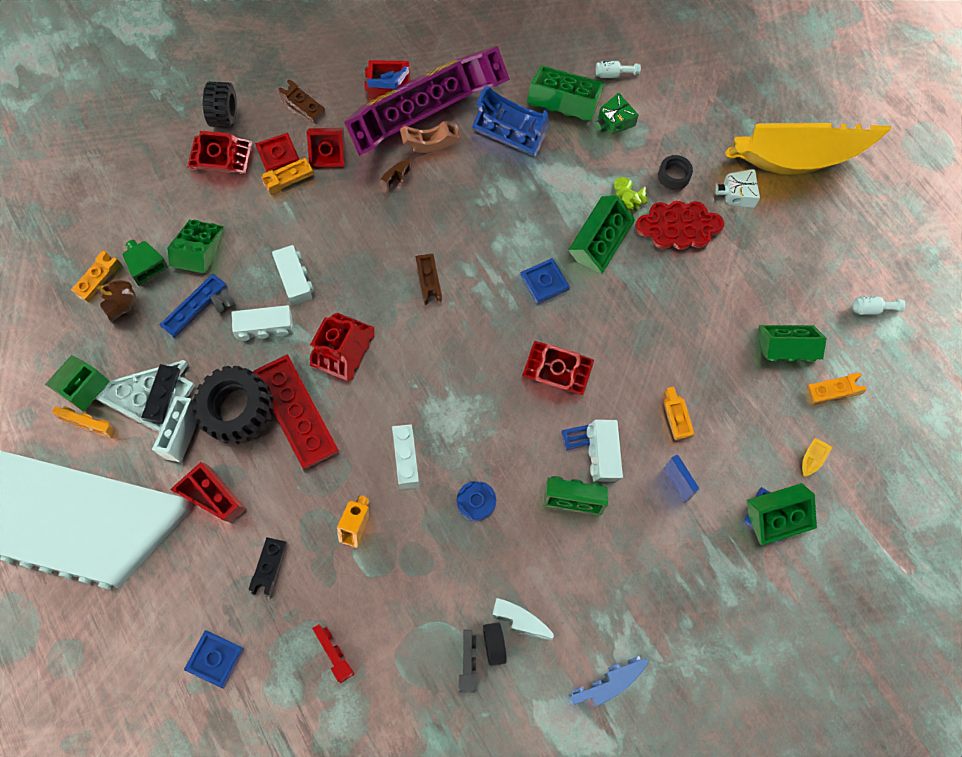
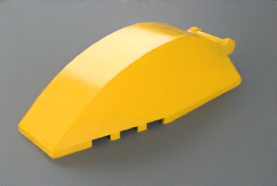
[725,123,891,175]

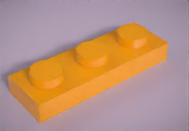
[51,406,115,438]

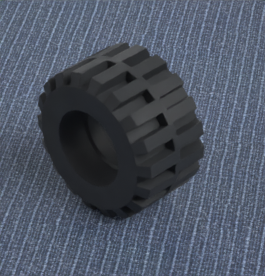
[203,81,237,127]

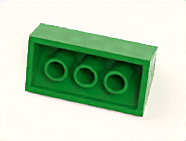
[568,195,635,274]

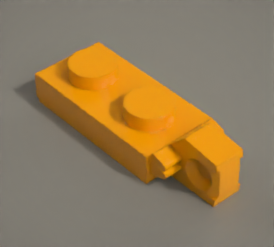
[663,386,695,440]

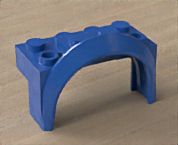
[472,86,550,157]

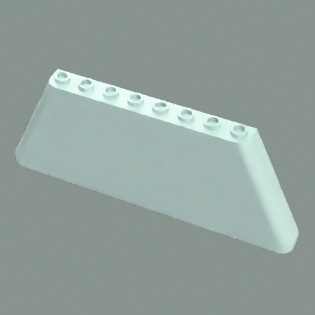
[0,451,193,590]

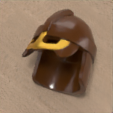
[96,280,136,322]

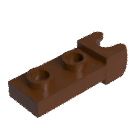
[278,80,325,123]
[415,253,442,305]

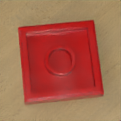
[255,133,300,172]

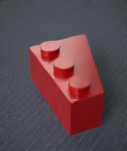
[170,462,246,523]

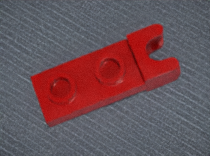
[312,624,354,684]

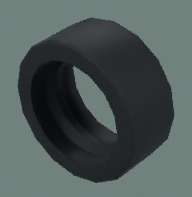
[658,155,693,190]
[483,622,507,666]

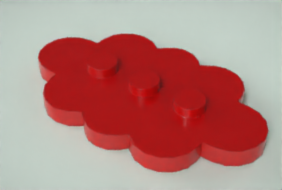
[635,201,724,250]

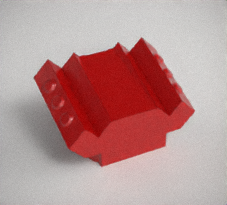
[187,131,252,174]
[310,313,375,381]
[522,341,594,395]

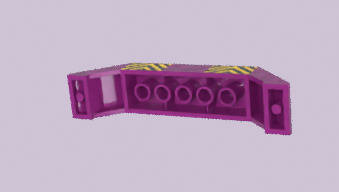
[344,46,510,156]

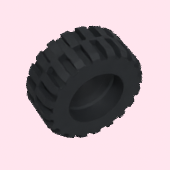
[192,365,274,445]

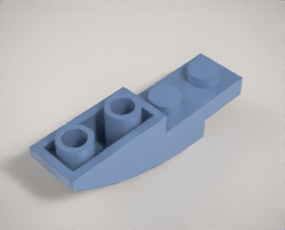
[568,656,648,707]

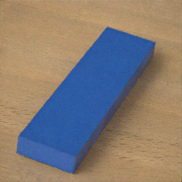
[159,274,227,338]

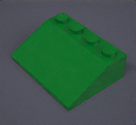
[526,65,605,121]

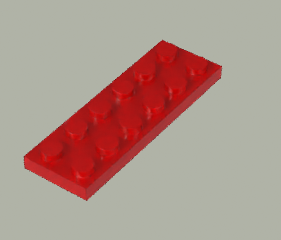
[253,354,339,470]

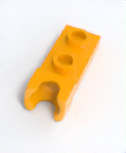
[261,157,314,195]
[71,250,121,302]
[807,373,866,404]

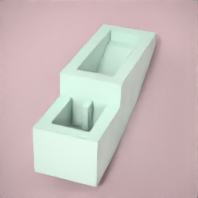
[492,598,554,641]

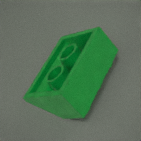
[759,325,827,362]
[543,476,608,515]
[747,483,817,546]

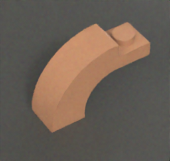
[400,121,461,153]

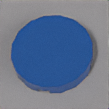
[457,481,496,521]

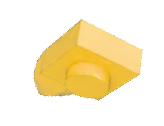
[802,438,833,477]

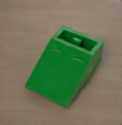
[167,219,224,273]
[45,355,110,412]

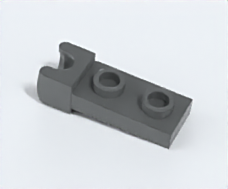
[459,630,476,693]

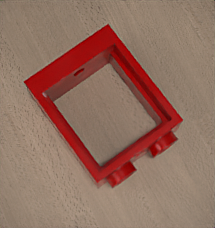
[364,60,410,99]

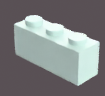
[272,245,314,306]
[232,305,293,341]
[152,396,197,462]
[587,420,623,482]
[392,424,419,490]

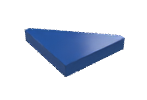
[367,66,409,89]

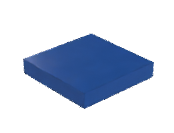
[520,258,570,304]
[663,455,699,503]
[184,630,244,689]

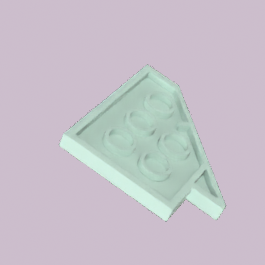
[95,360,195,432]

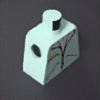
[715,169,760,208]

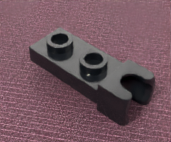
[249,537,287,599]

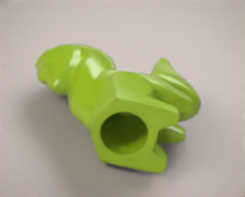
[613,177,648,213]

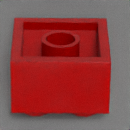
[306,128,345,167]

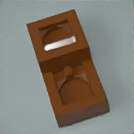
[380,158,412,192]

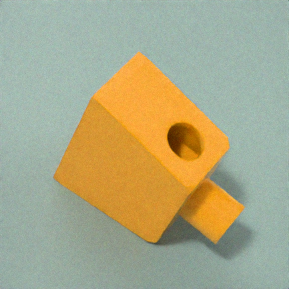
[337,495,370,548]

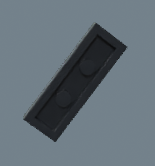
[141,364,181,424]

